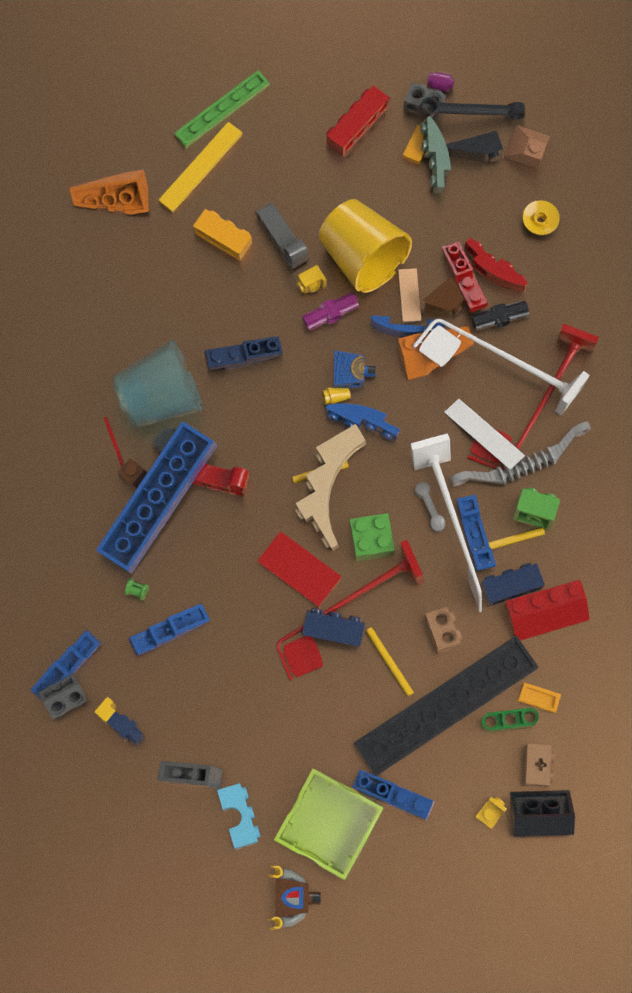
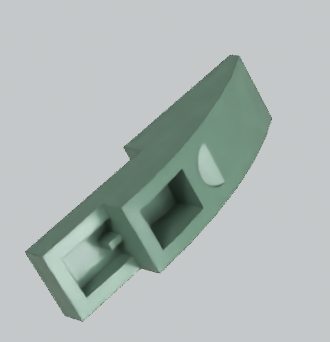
[420,116,451,193]

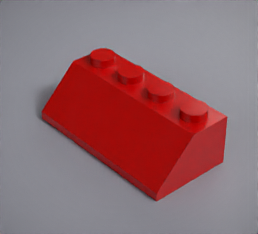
[504,579,590,641]

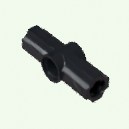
[471,300,530,331]

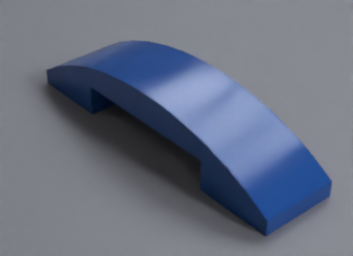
[370,315,446,338]
[457,495,496,571]

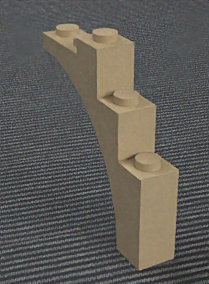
[295,424,366,551]

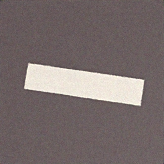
[445,399,525,470]

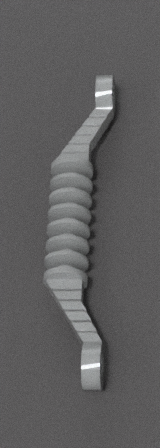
[450,422,591,486]

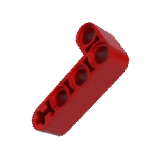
[192,464,250,496]

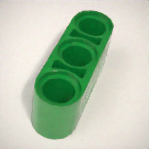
[480,708,539,733]

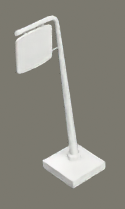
[413,319,590,416]
[411,433,482,612]

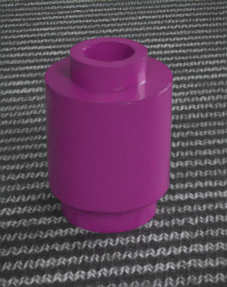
[427,71,455,92]

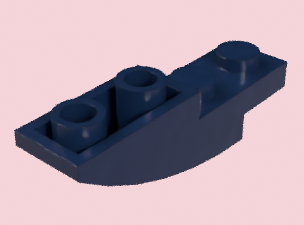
[204,336,283,370]

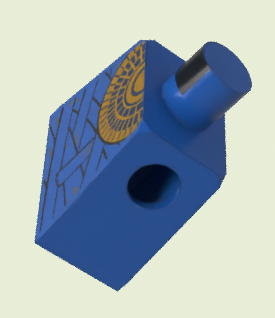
[334,351,376,389]

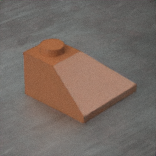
[504,125,550,169]

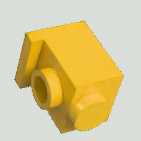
[297,265,327,294]

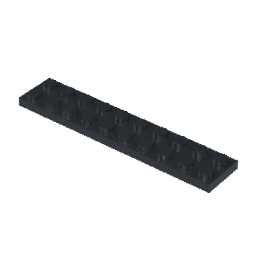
[354,635,539,776]

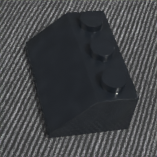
[510,790,575,837]

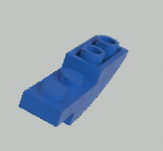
[325,404,400,441]
[352,770,435,820]

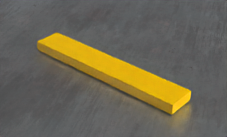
[158,122,243,213]

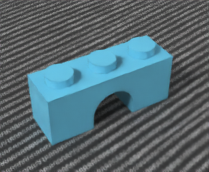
[217,783,261,850]

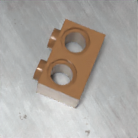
[424,606,462,654]

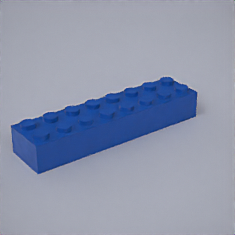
[96,421,217,574]

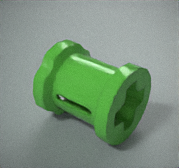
[124,578,149,601]

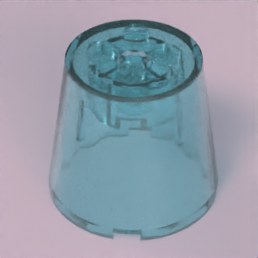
[113,340,204,428]

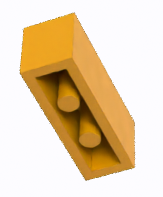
[193,209,252,261]

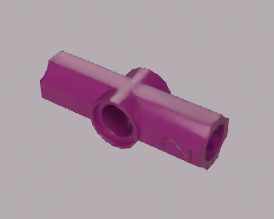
[302,292,359,331]

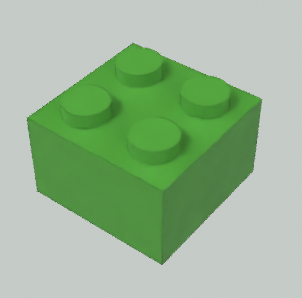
[513,488,560,530]
[350,513,395,561]

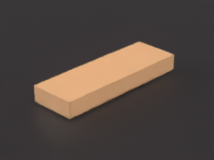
[398,268,422,324]

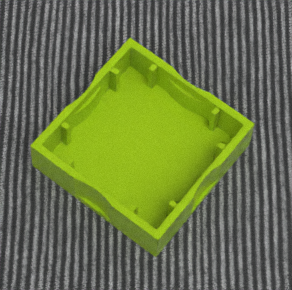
[274,768,384,880]

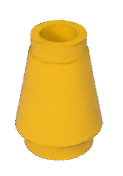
[321,388,351,405]

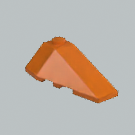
[69,170,149,215]
[397,326,474,380]

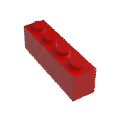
[326,85,390,156]

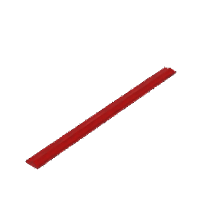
[103,416,124,467]

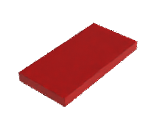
[257,531,342,608]

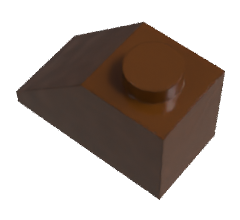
[118,458,147,491]

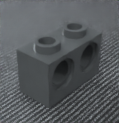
[404,82,446,121]
[38,673,88,719]

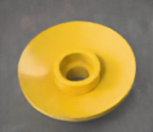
[523,200,560,235]

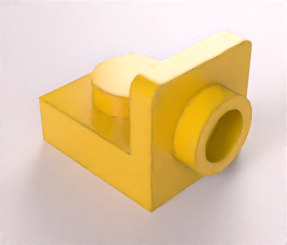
[475,797,507,829]

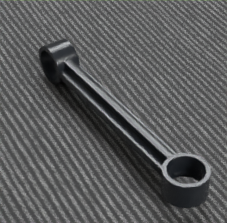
[418,97,526,120]

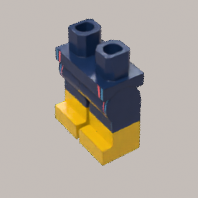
[95,697,145,746]

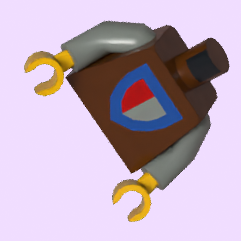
[268,865,320,930]

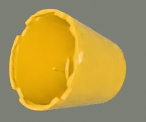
[319,199,412,293]

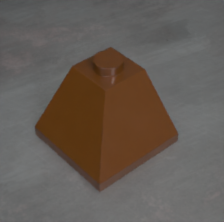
[421,277,464,318]

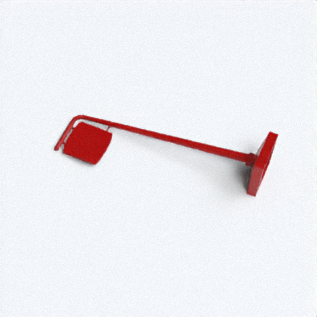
[468,323,599,470]
[276,540,425,681]

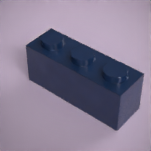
[480,563,545,607]
[302,608,365,646]

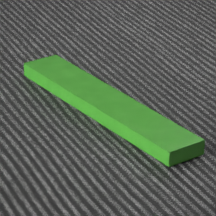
[174,70,270,148]

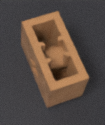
[523,744,555,787]

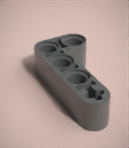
[255,202,308,269]

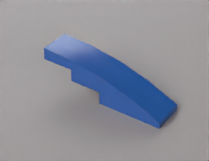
[128,603,210,656]
[31,630,102,699]

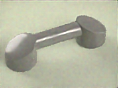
[414,482,445,533]

